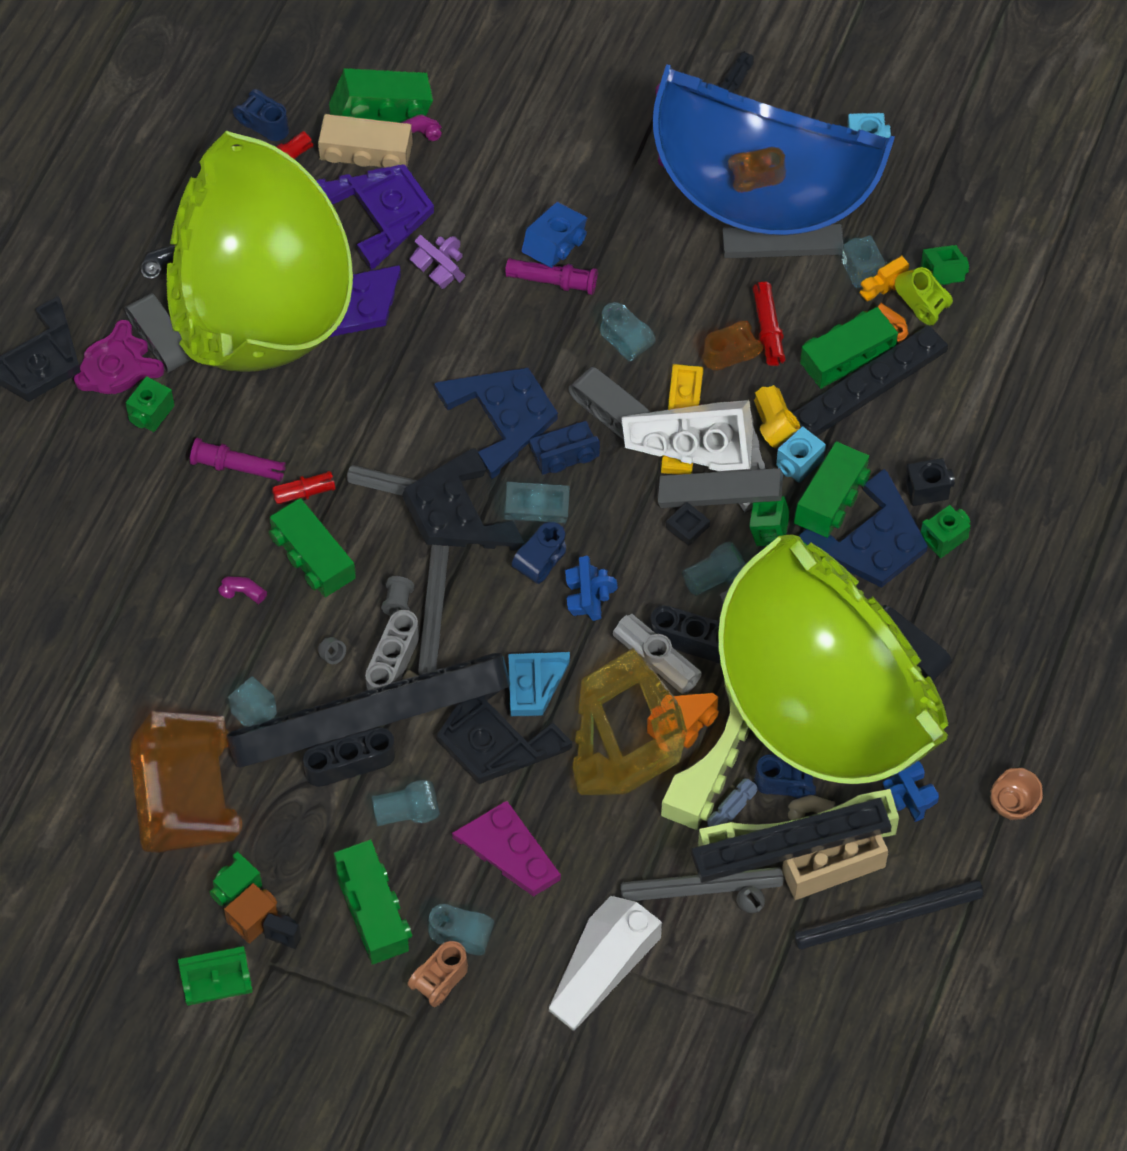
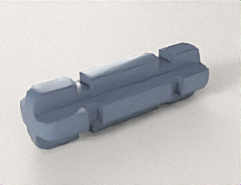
[707,778,757,827]

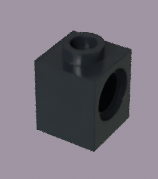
[905,458,955,506]

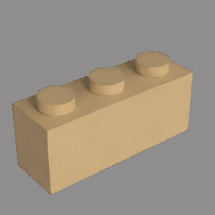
[318,114,413,168]
[782,834,889,900]

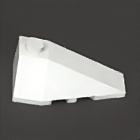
[622,400,753,471]
[549,896,662,1031]

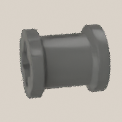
[381,576,414,616]

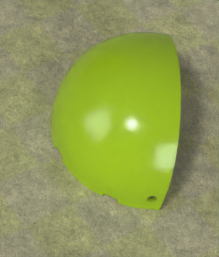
[167,131,353,372]
[718,535,948,784]

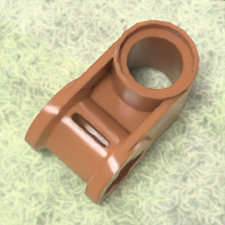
[408,941,468,1007]

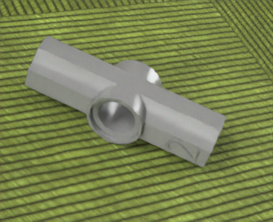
[613,614,702,694]

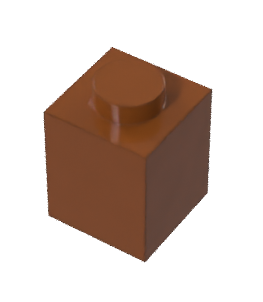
[224,883,278,944]

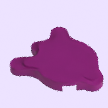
[74,320,164,394]

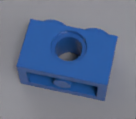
[521,202,587,268]

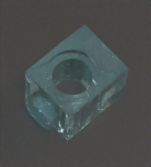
[841,235,885,289]
[229,676,277,727]

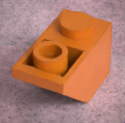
[647,693,719,755]

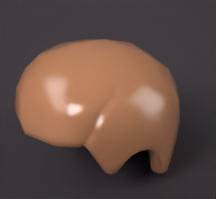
[990,768,1043,820]

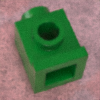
[920,245,969,285]
[750,496,790,546]
[921,505,971,559]
[209,851,262,906]

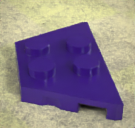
[329,265,401,337]

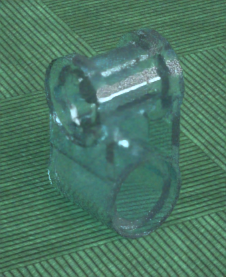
[600,302,656,361]
[429,904,494,955]

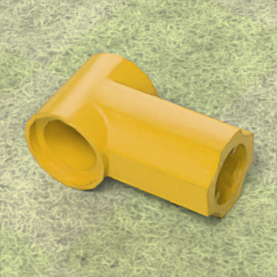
[754,385,801,448]

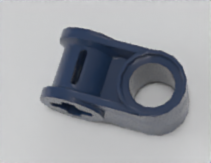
[233,89,289,141]
[511,522,566,584]
[754,754,816,798]

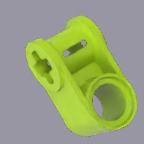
[895,267,953,325]

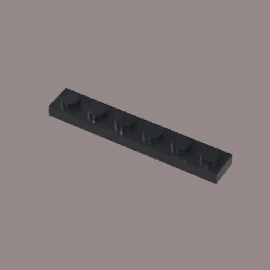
[792,325,948,437]
[691,797,892,883]

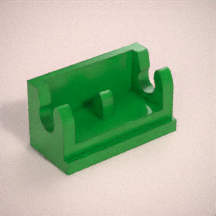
[178,946,253,1006]

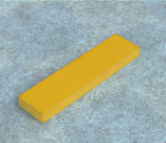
[661,364,703,475]

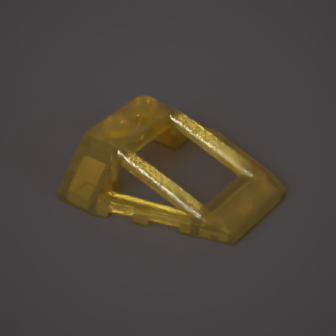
[573,648,687,795]

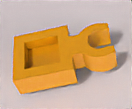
[859,256,909,302]

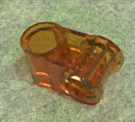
[728,147,786,192]
[703,320,763,370]

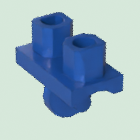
[565,556,618,621]
[883,761,939,822]

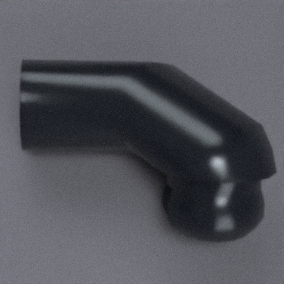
[141,245,175,279]

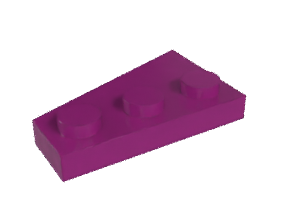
[452,801,561,897]

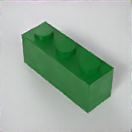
[800,307,898,389]
[794,441,871,538]
[269,498,356,598]

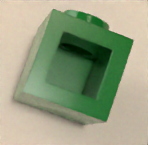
[126,376,175,432]

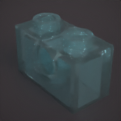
[504,482,570,523]

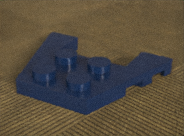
[434,368,558,479]
[799,469,928,588]

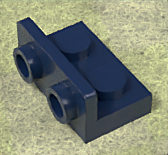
[529,421,600,475]

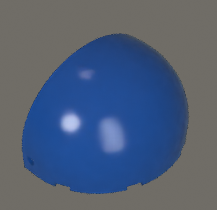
[653,64,895,235]

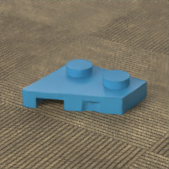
[509,652,570,716]

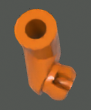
[878,303,908,341]

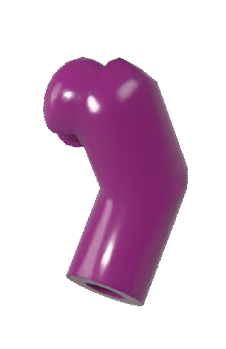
[401,115,442,141]
[218,576,267,604]

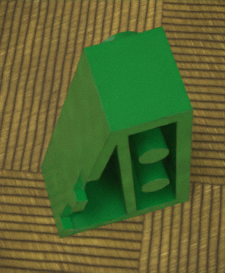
[329,68,433,123]
[334,839,412,965]

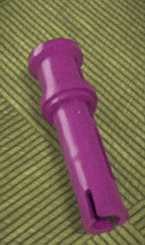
[505,258,598,295]
[190,438,286,482]

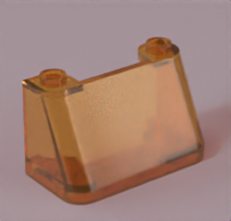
[130,711,242,852]

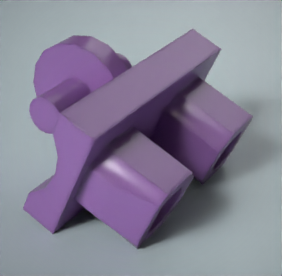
[409,235,466,289]

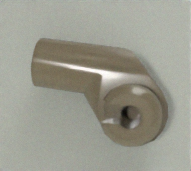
[787,795,836,820]

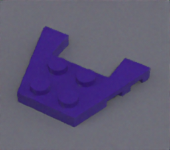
[316,164,434,270]

